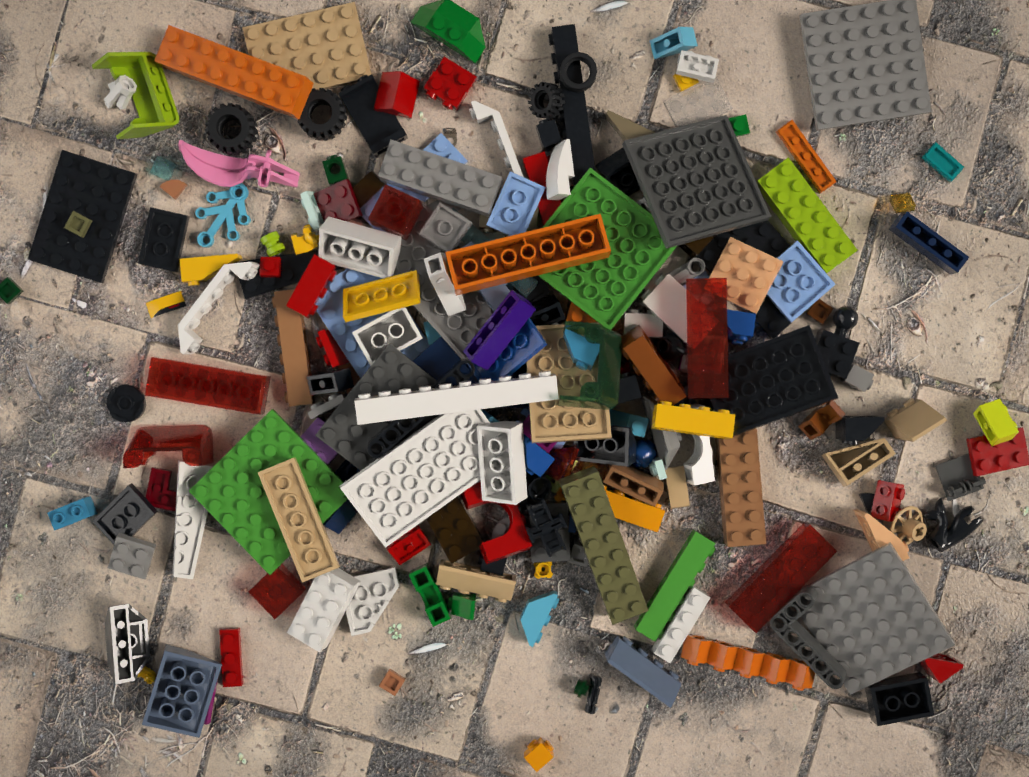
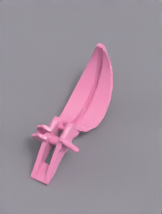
[178,140,300,188]

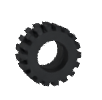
[297,88,347,141]
[205,103,258,156]

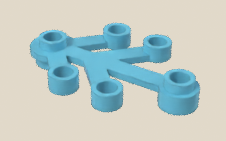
[195,183,251,248]

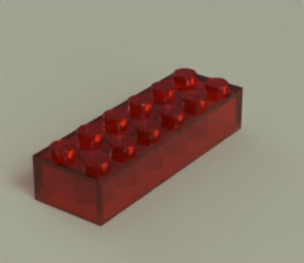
[686,278,729,399]
[145,357,271,415]
[725,522,837,633]

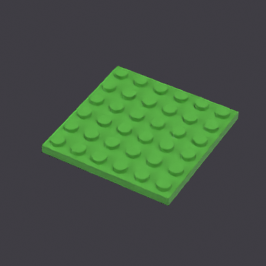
[537,168,677,332]
[189,409,348,575]

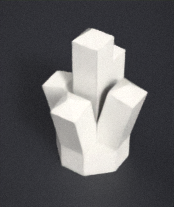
[104,75,137,110]

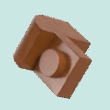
[798,400,845,440]

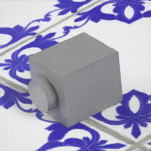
[840,364,874,392]

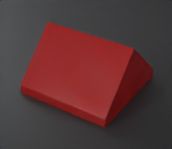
[374,71,420,119]
[919,653,964,684]

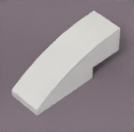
[546,139,575,200]

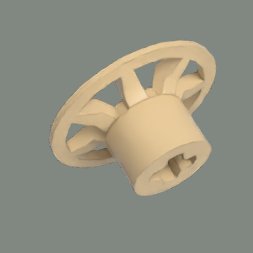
[890,506,927,545]

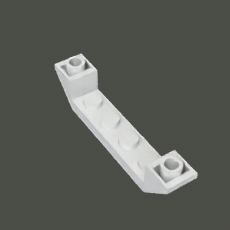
[469,101,523,177]
[178,262,260,354]

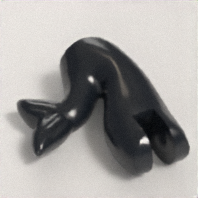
[923,498,984,552]

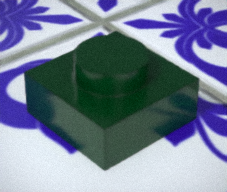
[0,277,23,304]

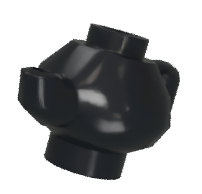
[654,332,693,361]

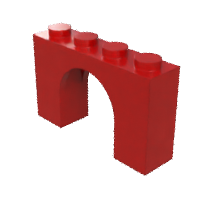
[461,482,532,564]

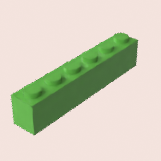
[634,529,716,641]

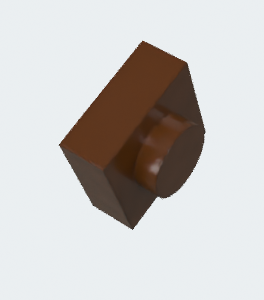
[805,299,834,325]

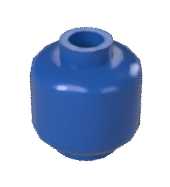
[633,440,657,468]

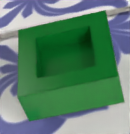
[728,114,750,137]

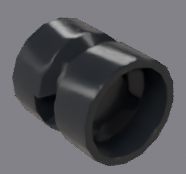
[526,471,552,501]

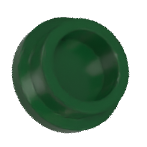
[574,679,589,698]

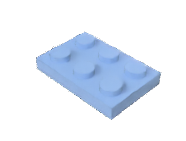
[486,171,546,236]

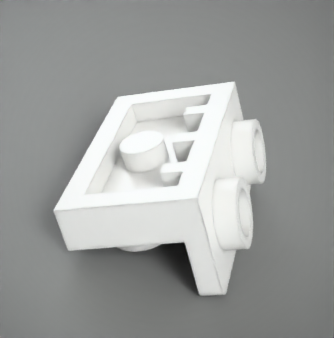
[676,50,719,83]

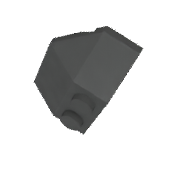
[104,604,150,685]

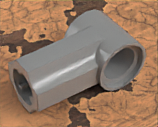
[666,258,705,285]

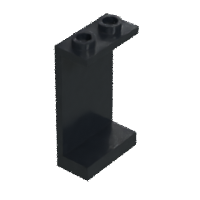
[338,74,408,157]

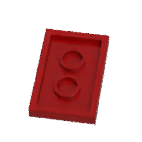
[966,427,1029,476]

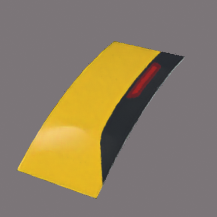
[146,291,186,318]

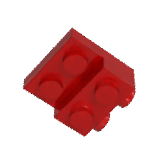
[424,57,477,111]

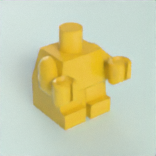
[291,224,319,255]

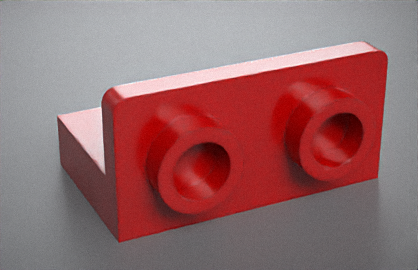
[386,524,431,565]

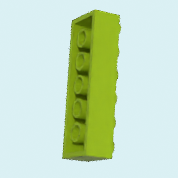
[756,157,858,274]

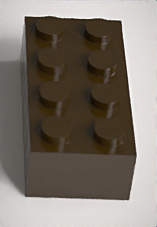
[426,495,485,564]

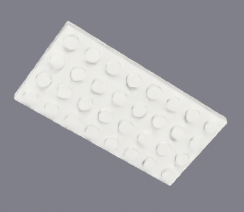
[339,409,490,548]

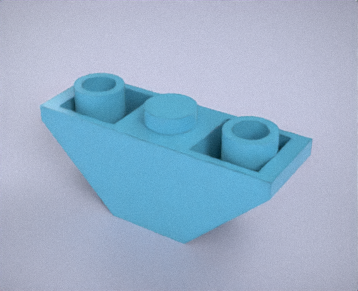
[520,590,559,647]

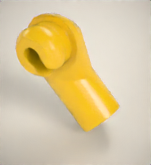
[137,666,156,684]

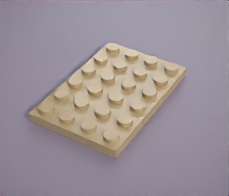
[242,2,372,93]
[526,322,612,443]

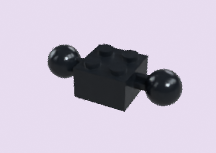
[815,306,860,379]

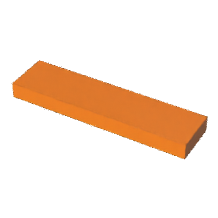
[776,119,837,194]

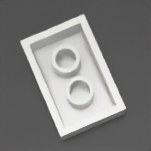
[352,307,423,366]

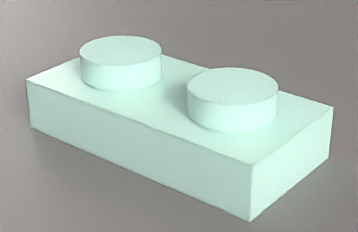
[300,191,324,230]
[648,457,667,480]

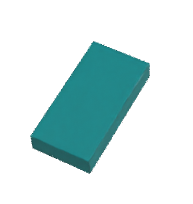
[921,142,964,183]

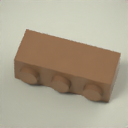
[603,464,664,507]

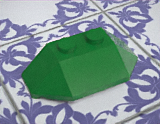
[411,0,486,64]

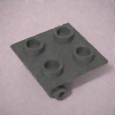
[935,453,986,501]

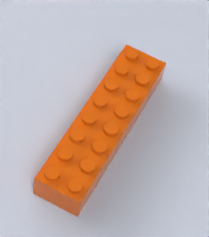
[154,25,314,120]
[445,214,611,296]

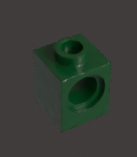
[322,155,349,186]

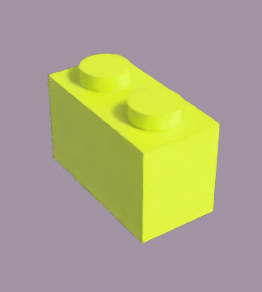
[973,399,1019,446]

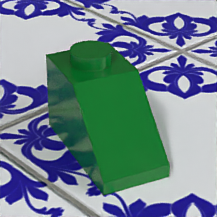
[448,592,476,620]

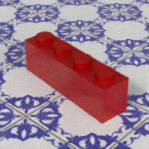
[522,151,564,226]

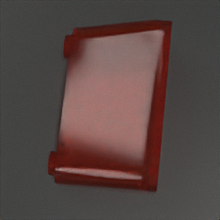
[123,425,214,468]

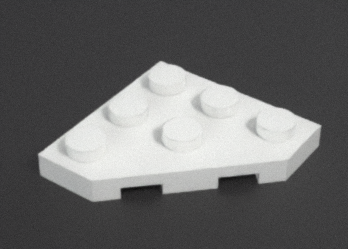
[346,566,400,636]

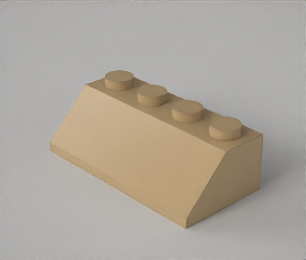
[436,559,516,602]

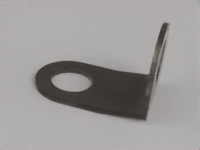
[442,128,457,147]

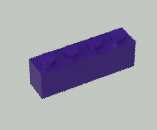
[463,290,536,370]

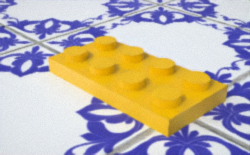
[343,270,420,322]

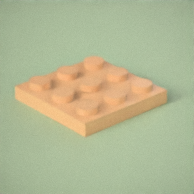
[703,237,783,314]

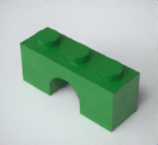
[409,563,452,627]

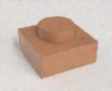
[379,669,406,696]

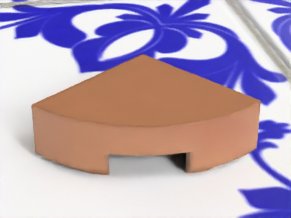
[159,180,187,200]

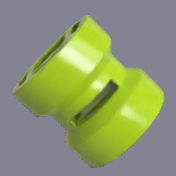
[260,231,286,257]

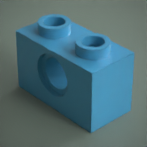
[47,496,98,531]

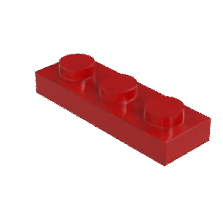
[219,628,243,687]

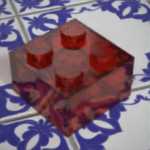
[368,184,423,241]
[248,564,306,619]

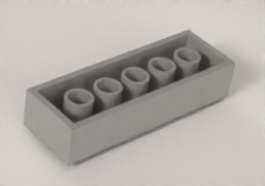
[378,140,503,217]

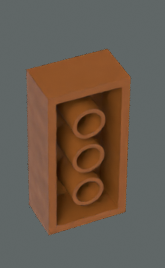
[620,325,687,406]

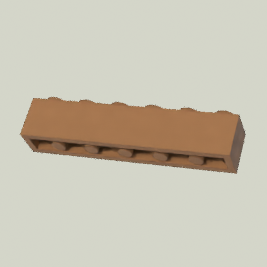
[272,289,315,407]

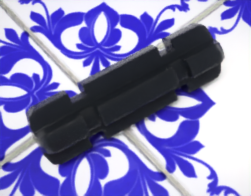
[585,676,602,714]

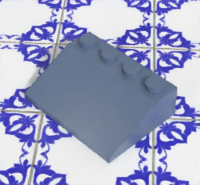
[142,644,222,738]

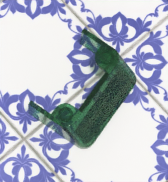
[558,321,622,410]

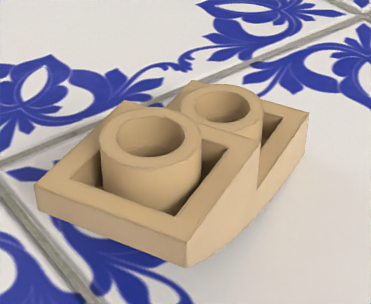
[665,465,690,509]

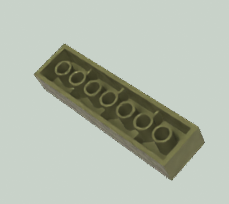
[558,466,648,625]

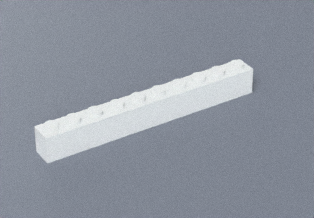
[354,371,559,425]

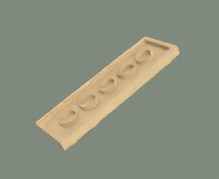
[257,457,340,583]

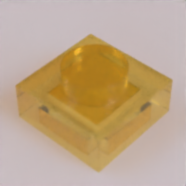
[890,193,916,214]

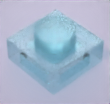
[150,155,177,181]

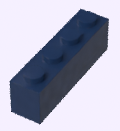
[889,211,969,274]

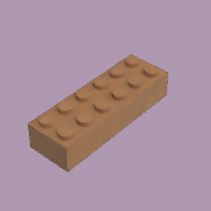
[715,428,766,547]

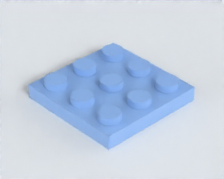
[766,241,836,323]

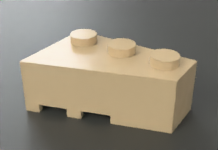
[821,438,896,487]

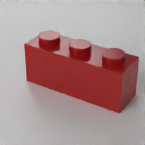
[286,254,337,318]

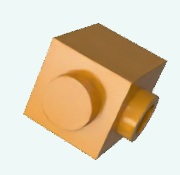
[524,737,554,772]

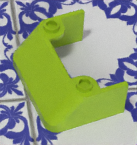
[92,52,179,139]

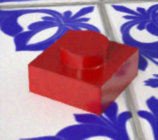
[260,257,281,277]

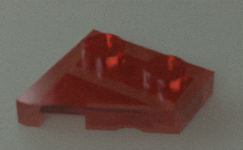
[545,447,579,481]

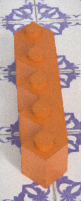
[680,635,815,691]

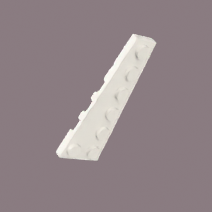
[173,460,214,579]

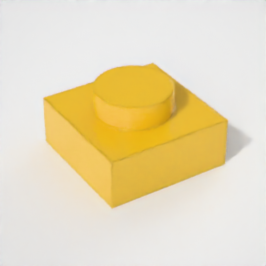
[673,73,699,93]

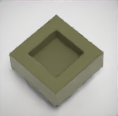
[64,211,92,238]

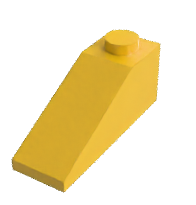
[179,254,242,286]

